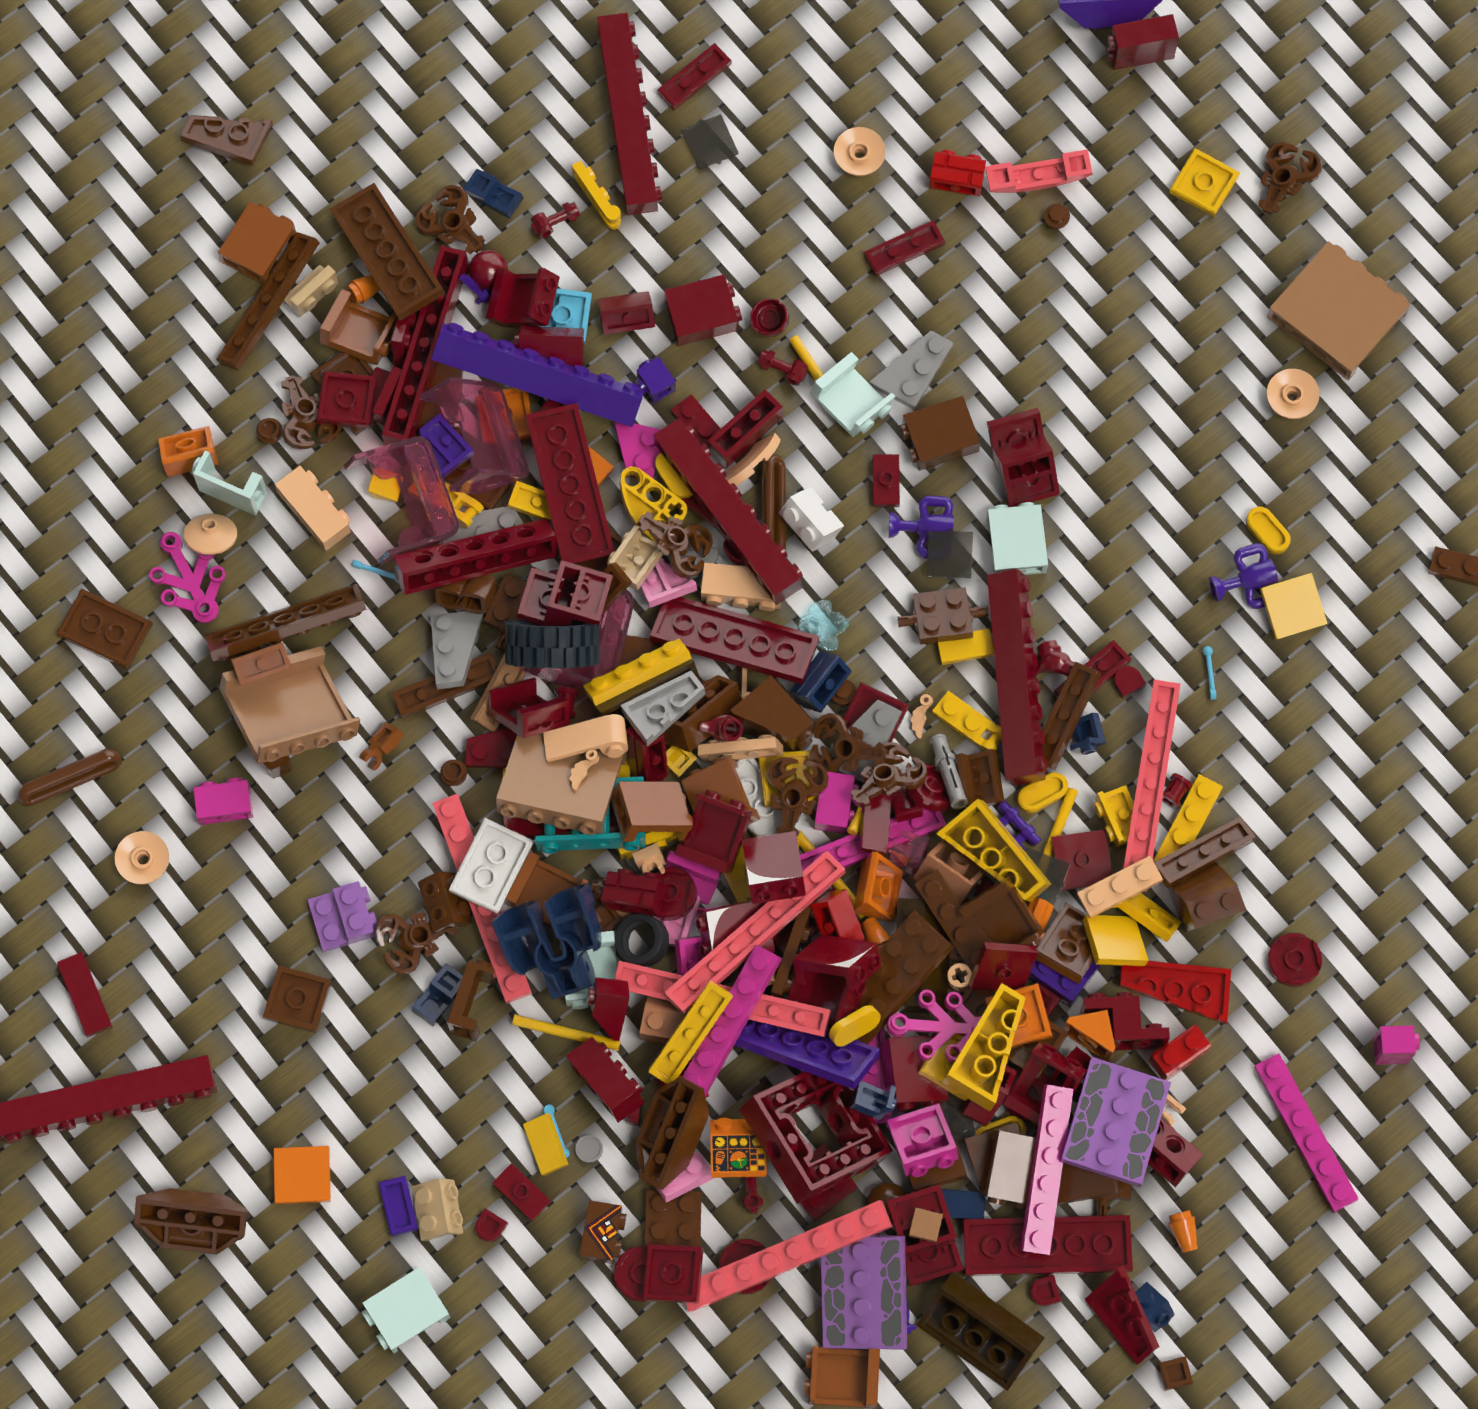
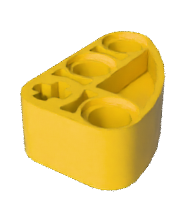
[619,467,687,542]

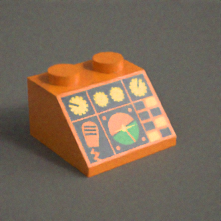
[710,1118,767,1178]

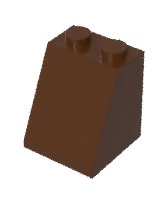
[730,676,814,752]
[1168,862,1247,932]

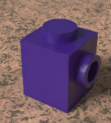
[635,357,676,404]

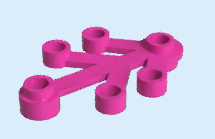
[149,532,226,623]
[886,990,981,1063]

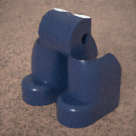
[492,883,602,999]

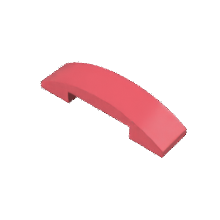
[985,149,1092,193]

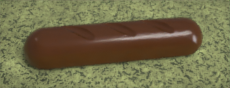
[761,454,786,551]
[17,748,122,806]

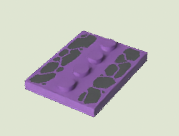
[1060,1057,1171,1187]
[821,1236,907,1350]

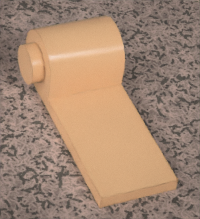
[543,714,628,762]

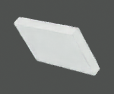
[736,758,783,837]
[449,818,534,915]

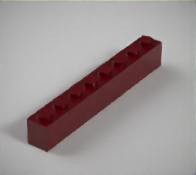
[597,12,662,216]
[382,245,469,452]
[653,418,803,605]
[987,569,1048,786]
[0,1055,217,1144]

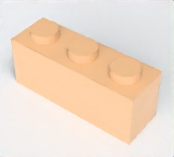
[275,466,351,551]
[701,563,781,611]

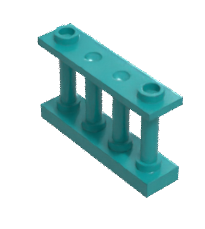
[536,777,646,854]

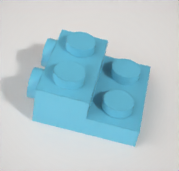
[540,288,592,345]

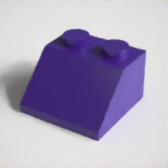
[1028,960,1101,1008]

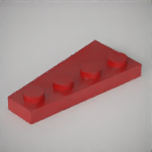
[1119,961,1231,1024]

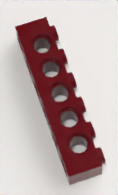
[393,518,558,595]
[1049,1047,1203,1188]

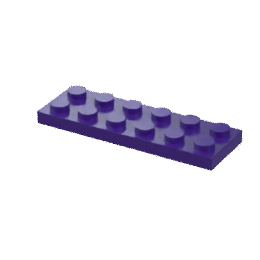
[735,1019,880,1089]

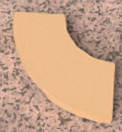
[725,433,781,486]

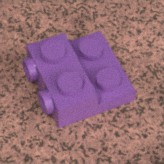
[308,881,377,952]

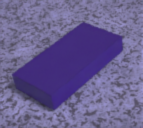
[378,1176,419,1237]

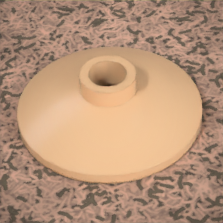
[834,127,886,176]
[1267,369,1320,419]
[184,514,237,555]
[115,831,169,885]

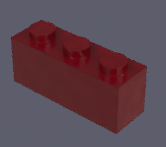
[708,389,783,469]
[566,1036,644,1123]

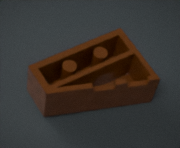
[663,675,742,752]

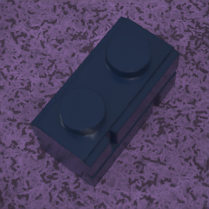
[789,650,852,713]

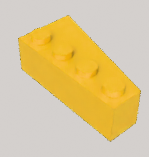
[936,799,1052,902]
[942,983,1026,1111]

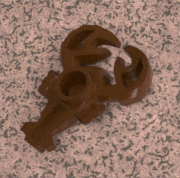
[1258,142,1322,215]
[416,185,485,255]
[281,375,341,450]
[637,511,713,578]
[810,713,887,773]
[850,742,927,807]
[767,757,829,837]
[375,912,457,975]

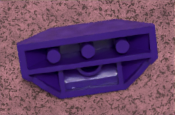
[1058,0,1162,29]

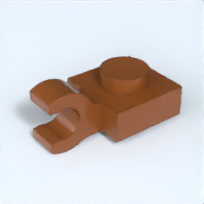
[359,722,404,771]

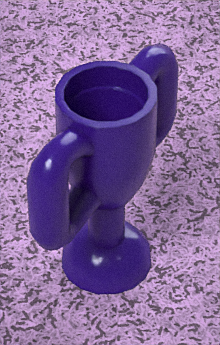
[889,496,954,559]
[1209,543,1278,609]

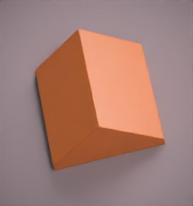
[158,426,219,477]
[853,852,903,922]
[1063,1010,1115,1062]

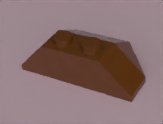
[636,1076,709,1190]
[134,1188,247,1255]

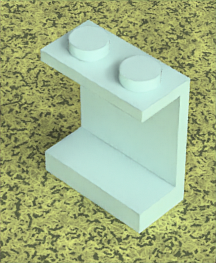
[809,352,895,437]
[192,451,267,516]
[987,502,1048,575]
[560,931,618,1009]
[362,1267,450,1354]

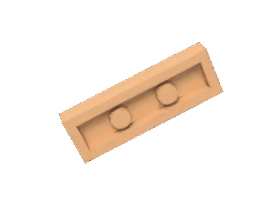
[698,735,783,763]
[1077,856,1163,918]

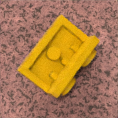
[1093,785,1134,848]

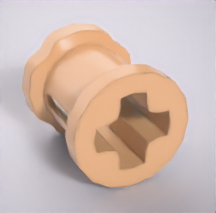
[947,963,972,993]

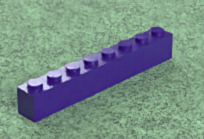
[431,323,644,427]

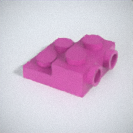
[887,1103,958,1177]

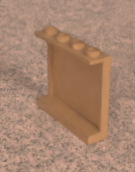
[1267,241,1410,381]
[220,646,360,764]
[496,727,627,835]

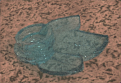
[798,600,850,650]

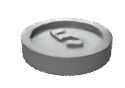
[575,1135,603,1163]

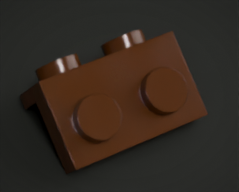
[955,749,1005,807]
[418,871,472,932]

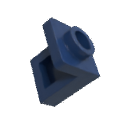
[1070,713,1106,755]
[850,1081,897,1120]
[1135,1282,1175,1332]

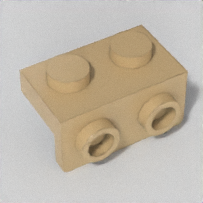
[284,265,338,318]
[607,525,663,590]
[412,1178,463,1241]

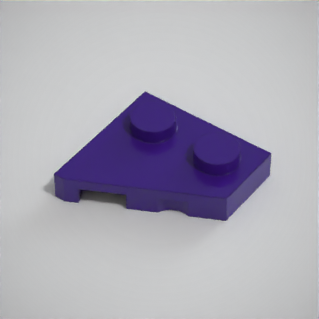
[419,413,474,485]

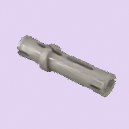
[930,734,968,809]

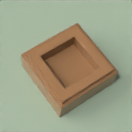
[909,1208,943,1243]

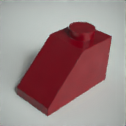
[587,977,630,1041]

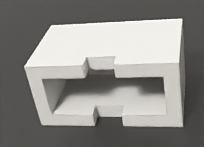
[779,487,844,552]

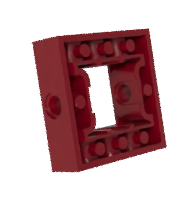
[739,1072,893,1204]

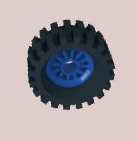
[505,619,600,669]

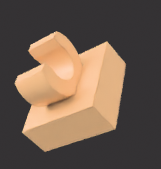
[632,843,667,874]

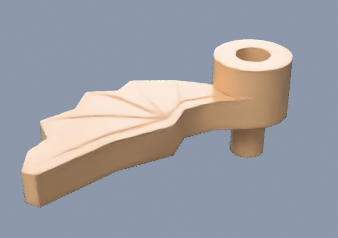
[741,668,751,700]
[910,694,933,739]
[569,749,599,791]

